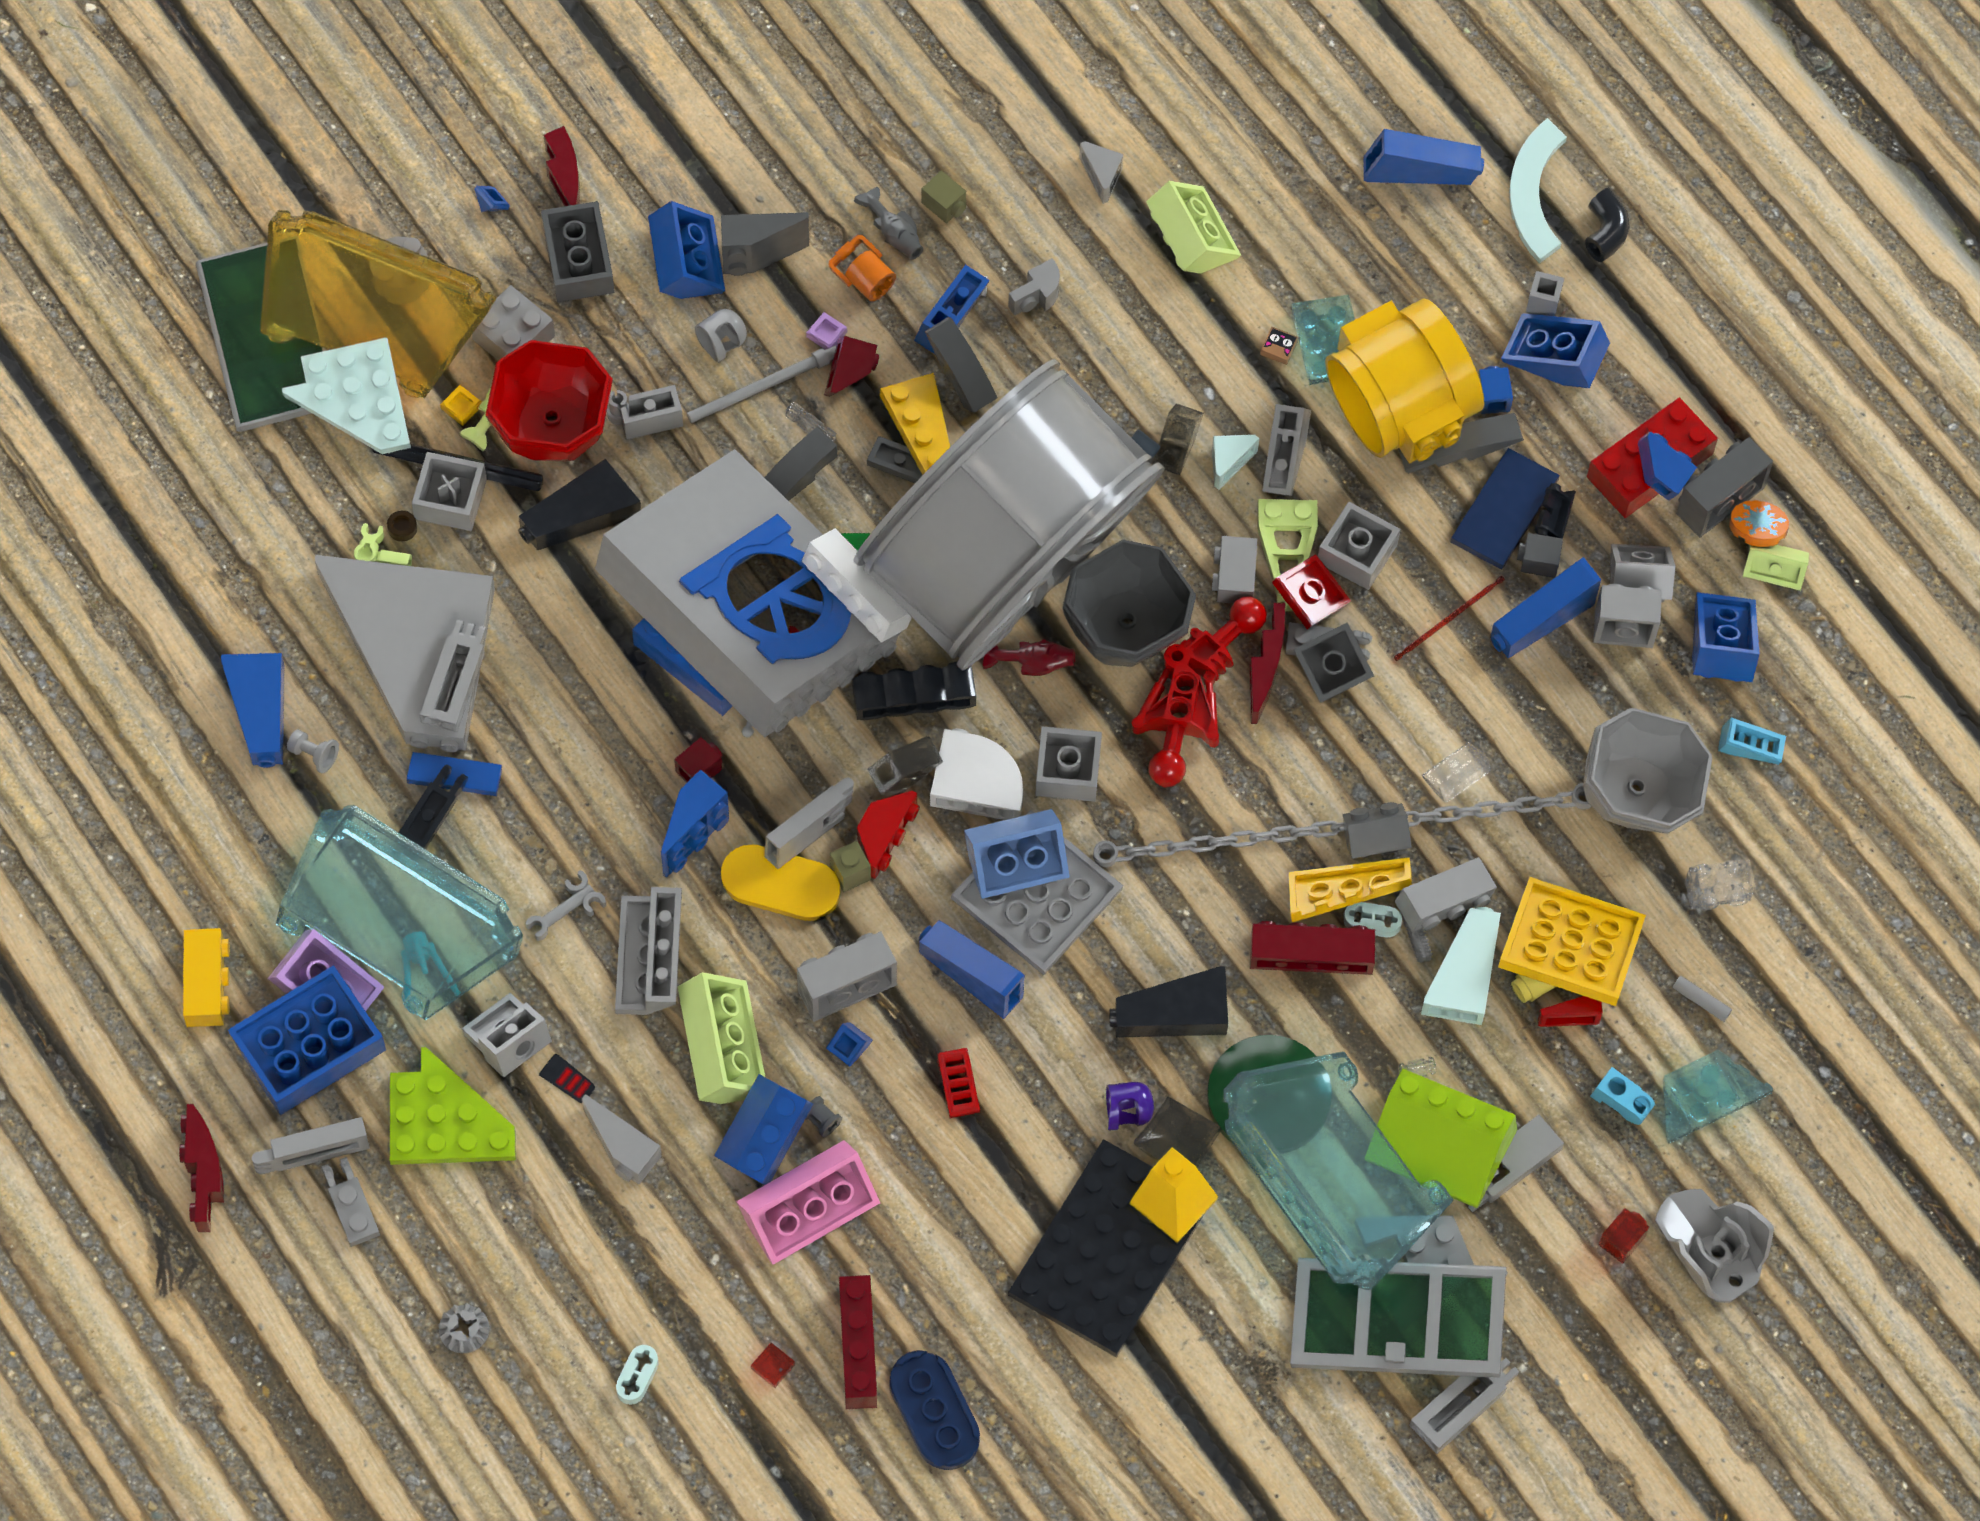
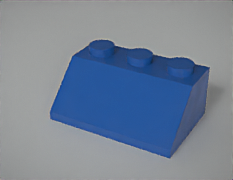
[648,201,725,299]
[714,1074,813,1185]

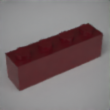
[1250,921,1375,975]
[839,1275,877,1409]

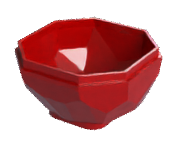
[485,340,613,461]

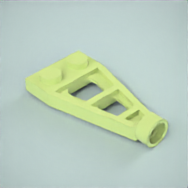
[1258,499,1318,611]

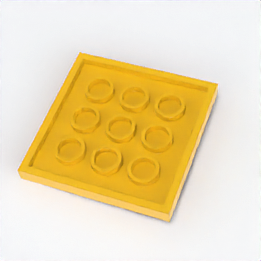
[1498,877,1646,1006]

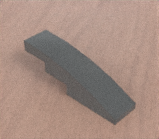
[1399,413,1524,474]

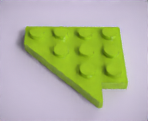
[390,1047,516,1165]

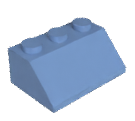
[964,809,1070,899]

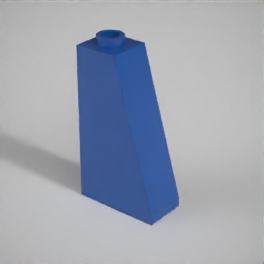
[1363,129,1484,185]
[1491,557,1601,658]
[221,653,285,768]
[919,920,1025,1019]

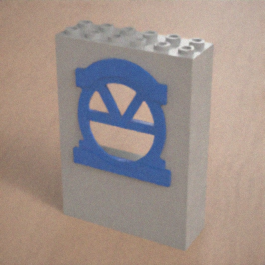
[595,449,901,738]

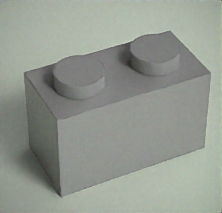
[1212,536,1258,603]

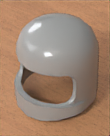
[695,309,747,363]

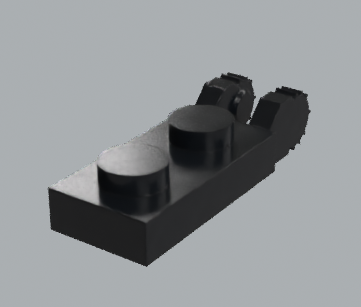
[398,764,468,850]

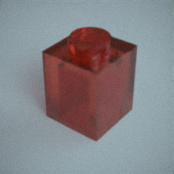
[1598,1208,1650,1264]

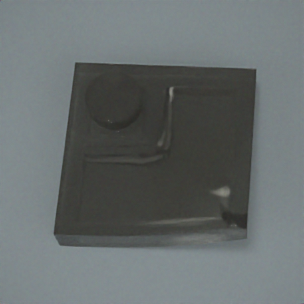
[1134,1096,1221,1167]

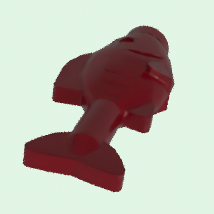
[982,639,1075,676]

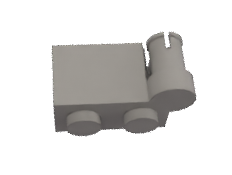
[607,385,683,440]

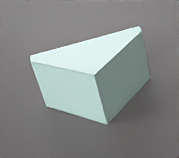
[1212,435,1260,490]

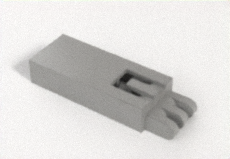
[420,620,487,732]
[765,778,854,869]
[1468,1115,1564,1212]
[252,1117,370,1174]
[1409,1357,1520,1454]

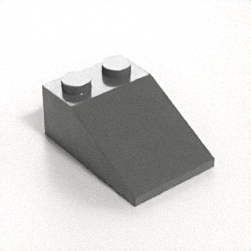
[721,212,809,276]

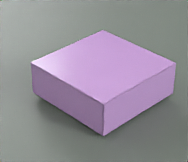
[806,312,847,350]

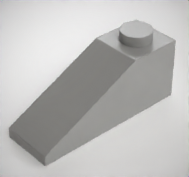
[1262,404,1311,496]
[582,1094,662,1184]

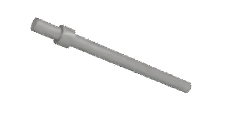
[686,345,836,424]

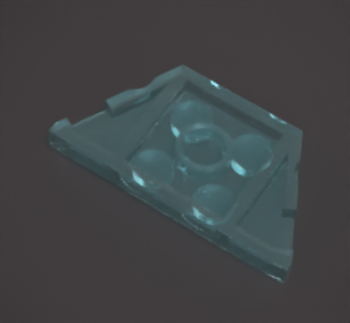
[1663,1050,1774,1144]

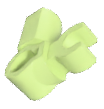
[354,523,412,566]

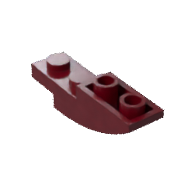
[179,1104,224,1232]

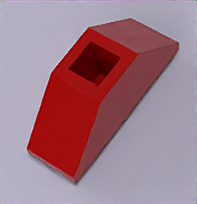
[857,791,920,879]

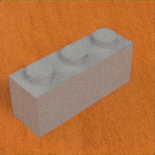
[1395,857,1497,932]

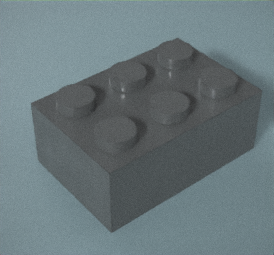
[541,201,615,303]
[1676,437,1773,538]

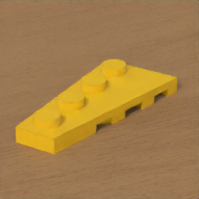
[879,373,950,475]
[1289,857,1412,922]

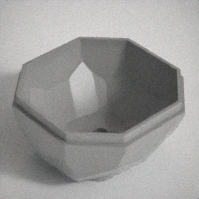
[1583,708,1712,834]

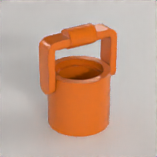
[829,235,896,302]

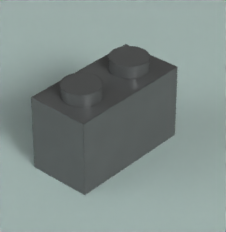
[1342,802,1412,859]

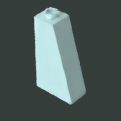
[1421,907,1501,1025]

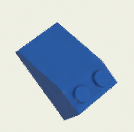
[1501,313,1610,388]
[1692,592,1760,682]

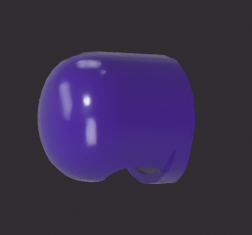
[1106,1082,1154,1131]

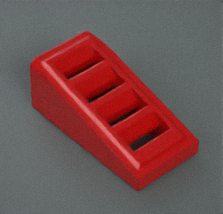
[1537,996,1603,1027]
[937,1048,980,1118]

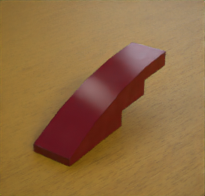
[1249,603,1285,724]

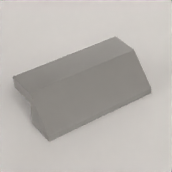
[615,887,682,1015]

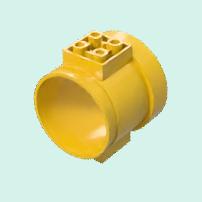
[1325,298,1484,464]

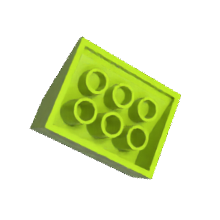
[1364,1068,1517,1208]

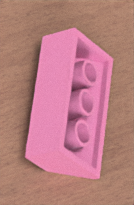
[736,1140,880,1265]

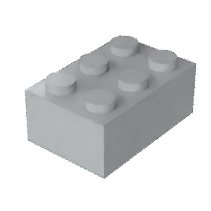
[797,931,897,1022]

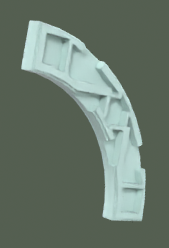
[1509,118,1567,264]

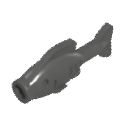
[854,187,924,260]

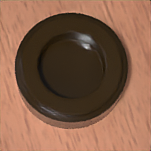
[387,510,417,542]

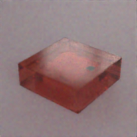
[751,1343,795,1388]

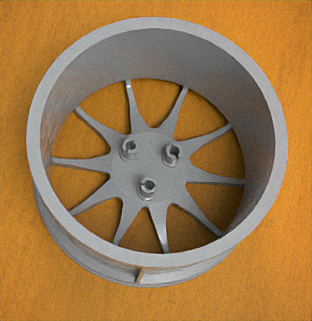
[854,359,1165,671]

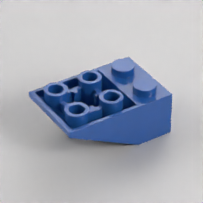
[661,770,729,878]

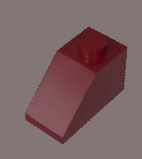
[824,336,879,397]

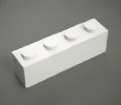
[802,529,912,643]

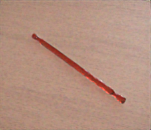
[1394,576,1505,661]

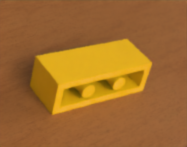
[183,928,230,1027]

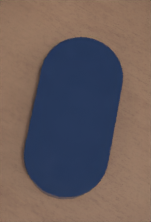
[889,1350,980,1470]

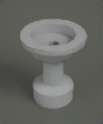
[287,729,339,773]

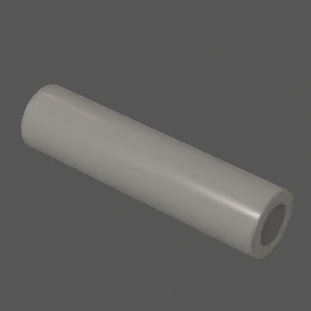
[1672,976,1732,1022]

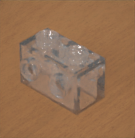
[1685,859,1756,910]

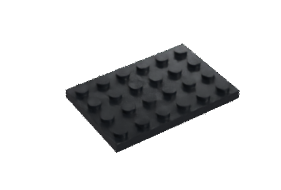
[1008,1139,1204,1358]

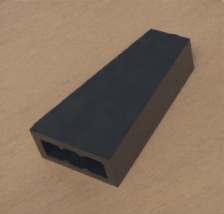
[518,459,641,550]
[1109,966,1228,1038]

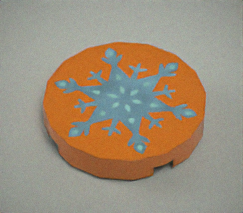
[1729,500,1789,547]

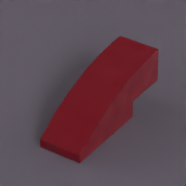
[543,126,580,207]

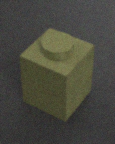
[921,170,967,224]
[830,841,871,892]

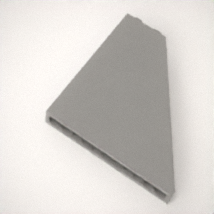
[315,555,495,752]

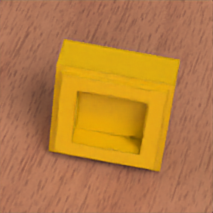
[440,385,482,426]

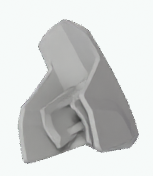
[1655,1189,1774,1303]

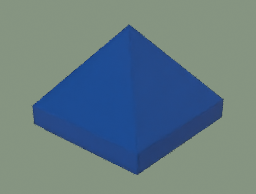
[475,186,510,212]

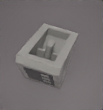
[1079,141,1123,204]

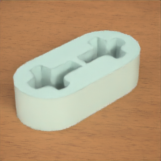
[1344,902,1402,937]
[616,1345,659,1405]

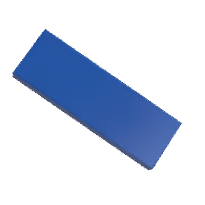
[407,752,502,796]

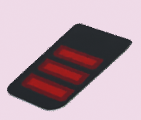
[539,1054,595,1103]

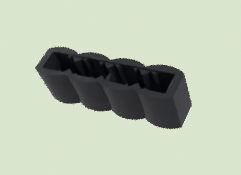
[852,661,976,720]

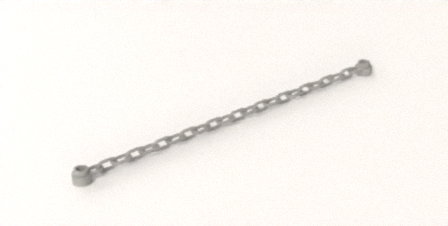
[1093,783,1592,868]

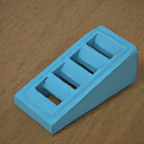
[1718,717,1786,765]

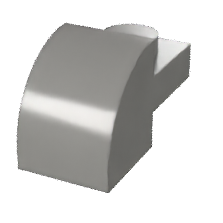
[1008,258,1060,316]

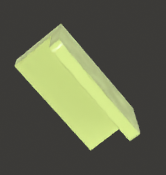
[1743,545,1809,591]

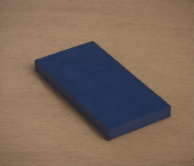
[1450,448,1560,570]

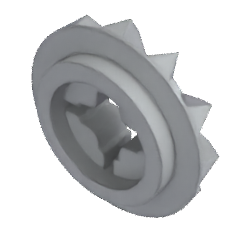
[438,1303,489,1353]

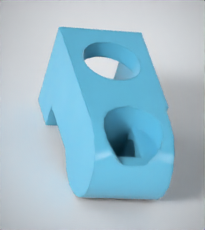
[1590,1067,1655,1125]

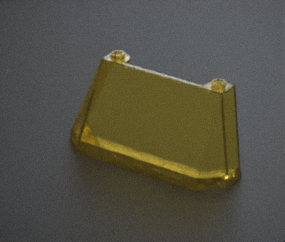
[260,210,497,398]

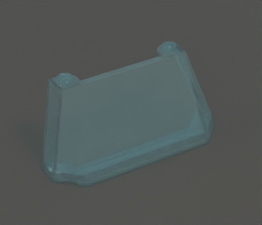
[275,805,523,1020]
[1223,1052,1453,1290]

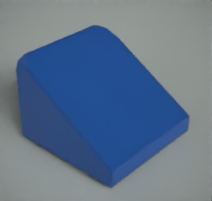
[826,1022,873,1067]

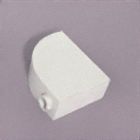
[930,728,1023,820]

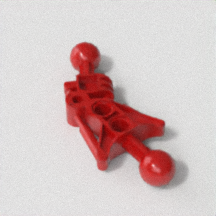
[1132,597,1267,787]

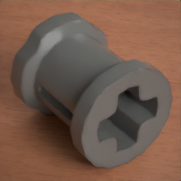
[805,1096,842,1137]

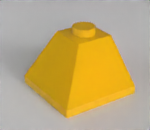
[1130,1147,1218,1243]

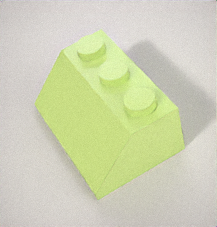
[1146,181,1241,274]

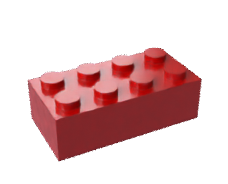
[1587,397,1718,518]

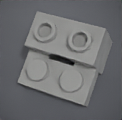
[462,993,552,1077]

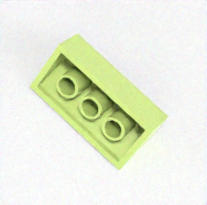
[677,972,765,1104]

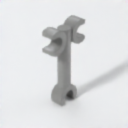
[525,870,606,941]

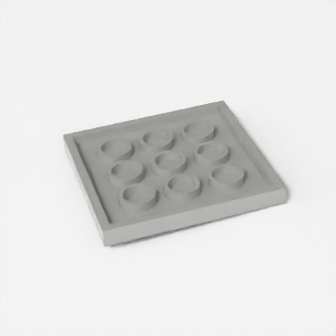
[951,810,1123,975]

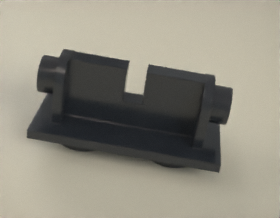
[1534,483,1576,539]

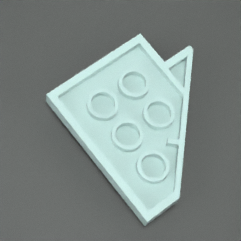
[282,337,411,454]

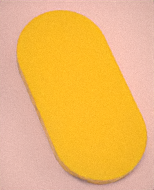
[721,844,840,921]

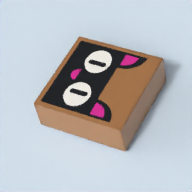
[1260,327,1299,365]

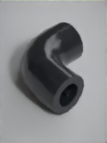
[1585,187,1630,262]

